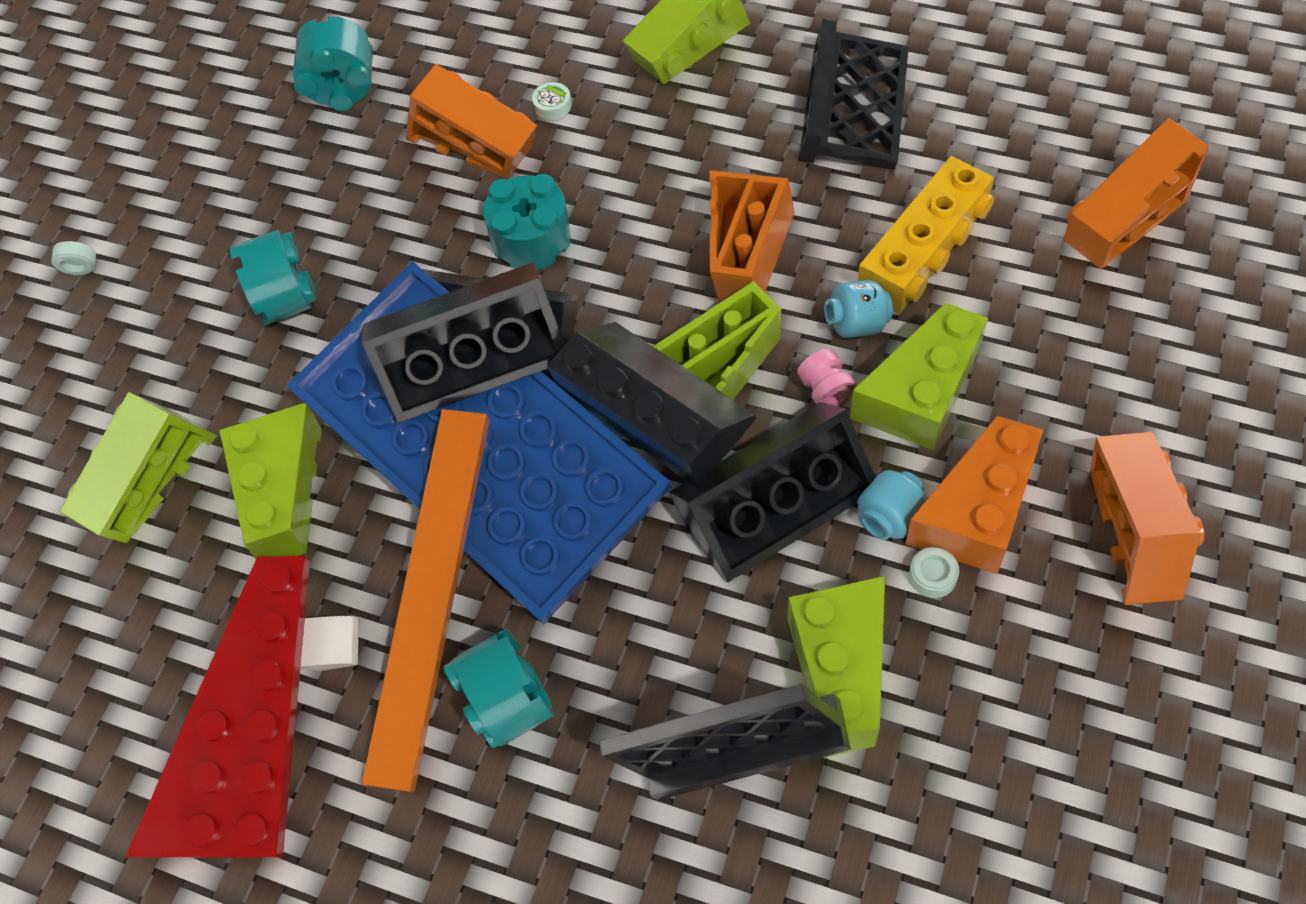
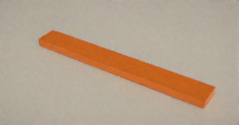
[362,409,490,793]

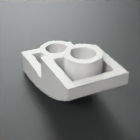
[300,616,359,671]

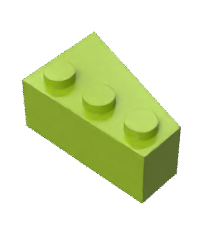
[622,0,751,84]
[653,281,781,400]
[850,303,988,451]
[219,403,322,559]
[787,576,885,758]

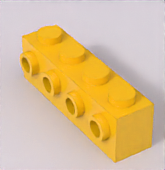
[858,156,995,314]

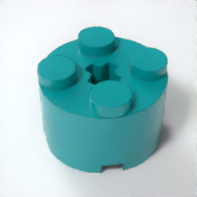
[293,17,373,111]
[483,174,571,270]
[230,229,317,326]
[444,628,555,749]

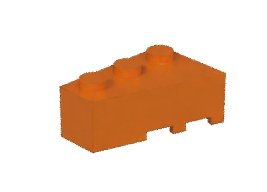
[406,64,537,179]
[1063,118,1210,269]
[709,170,795,303]
[905,416,1043,574]

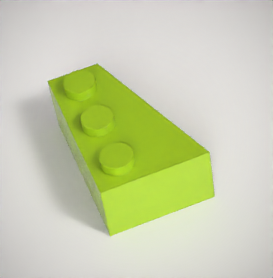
[59,392,218,543]

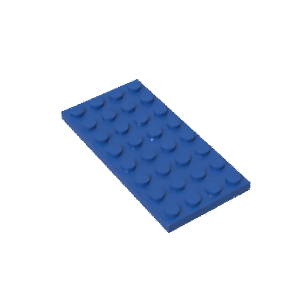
[286,261,672,625]

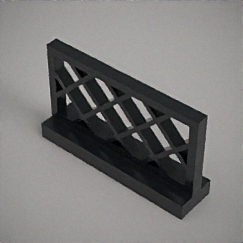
[798,18,909,170]
[600,683,851,800]

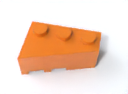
[1090,432,1204,605]

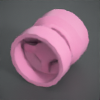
[797,349,857,407]

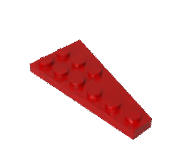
[125,556,310,858]

